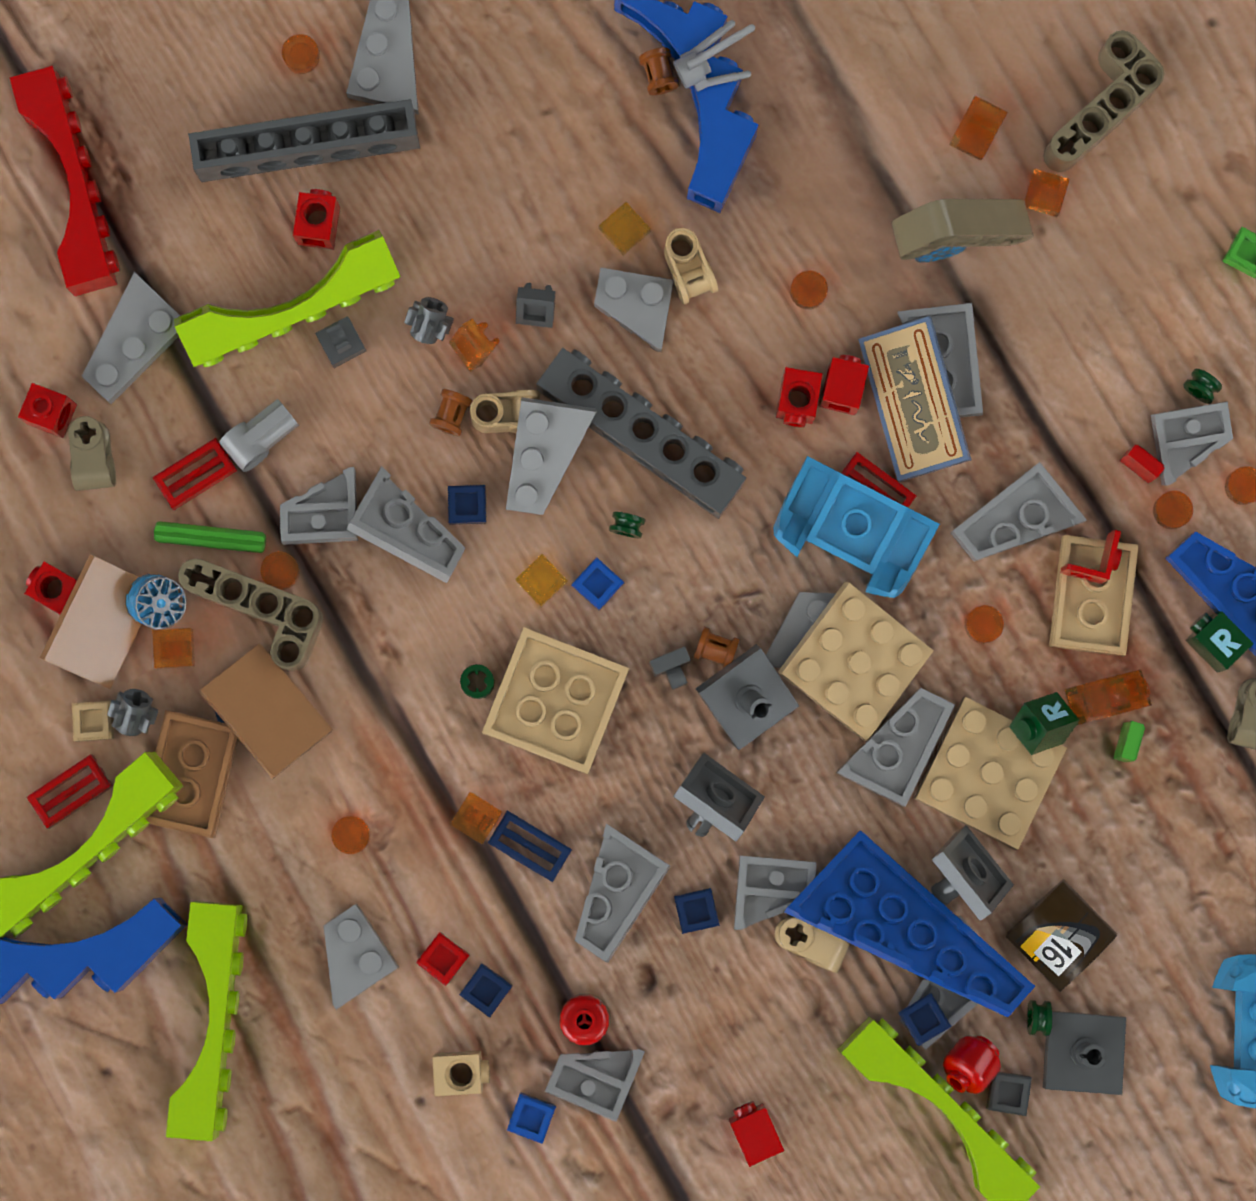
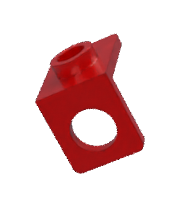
[1060,529,1122,584]

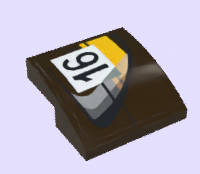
[1006,879,1117,992]

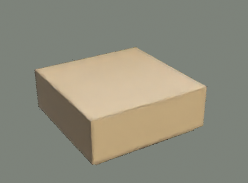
[72,701,114,742]

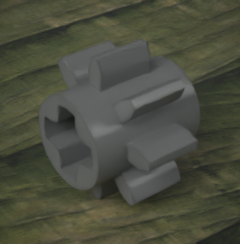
[404,297,454,344]
[107,689,158,736]

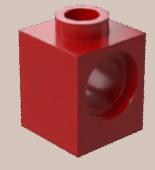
[293,189,340,250]
[819,354,869,416]
[776,367,823,427]
[18,383,77,438]
[24,561,77,615]
[728,1101,785,1167]

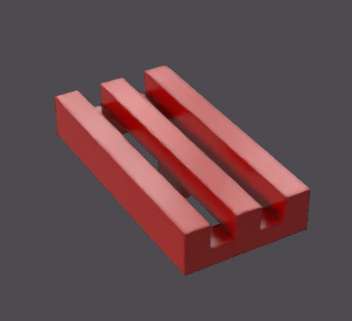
[152,438,238,510]
[841,452,917,507]
[26,754,113,829]

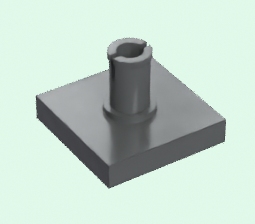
[696,644,799,750]
[673,753,765,842]
[931,825,1014,921]
[1043,1011,1126,1095]

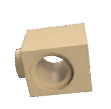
[433,1051,490,1096]

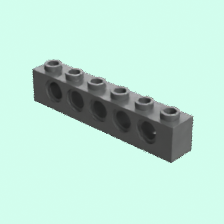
[188,99,420,182]
[536,348,747,519]

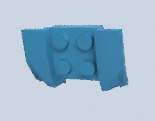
[773,456,940,598]
[1210,954,1256,1108]

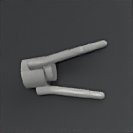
[673,20,755,92]

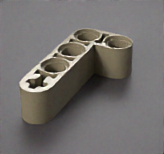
[1043,30,1164,172]
[891,199,1034,260]
[178,558,323,671]

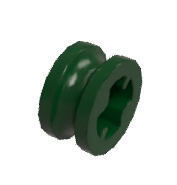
[1183,368,1222,404]
[609,512,646,539]
[460,664,495,699]
[1027,1000,1052,1036]

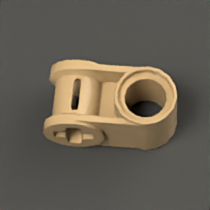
[664,228,718,305]
[470,390,540,433]
[774,917,850,974]

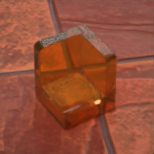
[949,96,1008,160]

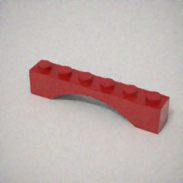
[9,66,120,296]

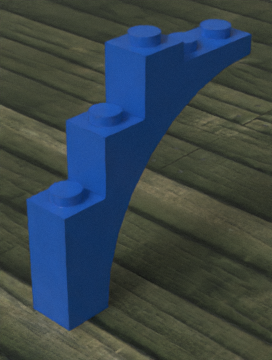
[614,0,759,213]
[0,898,188,1004]

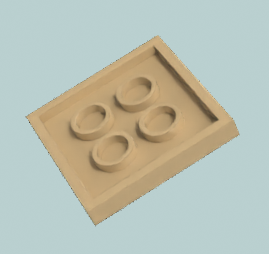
[778,582,934,741]
[482,627,629,775]
[914,697,1067,850]

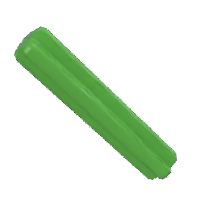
[154,521,266,553]

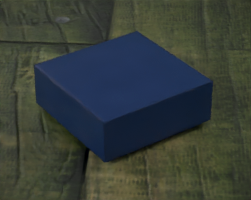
[448,485,487,525]
[674,888,720,934]
[459,963,513,1017]
[898,993,952,1046]

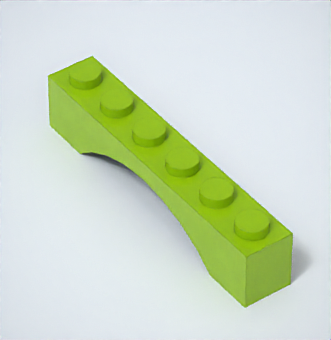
[174,230,401,367]
[0,752,184,938]
[166,901,247,1141]
[837,1017,1040,1201]

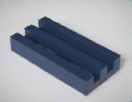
[488,810,572,882]

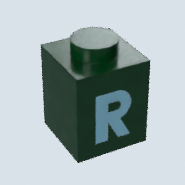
[1186,611,1254,673]
[1009,692,1080,755]

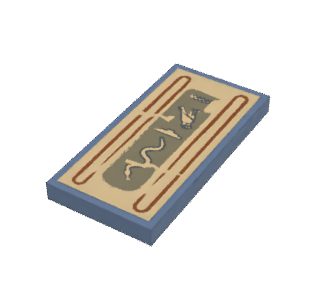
[858,316,971,482]

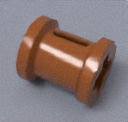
[639,47,679,96]
[429,389,473,437]
[693,626,740,668]

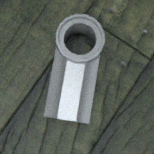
[219,399,299,472]

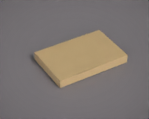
[1049,535,1138,657]

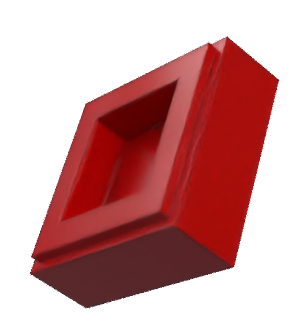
[1119,444,1165,484]
[416,932,470,986]

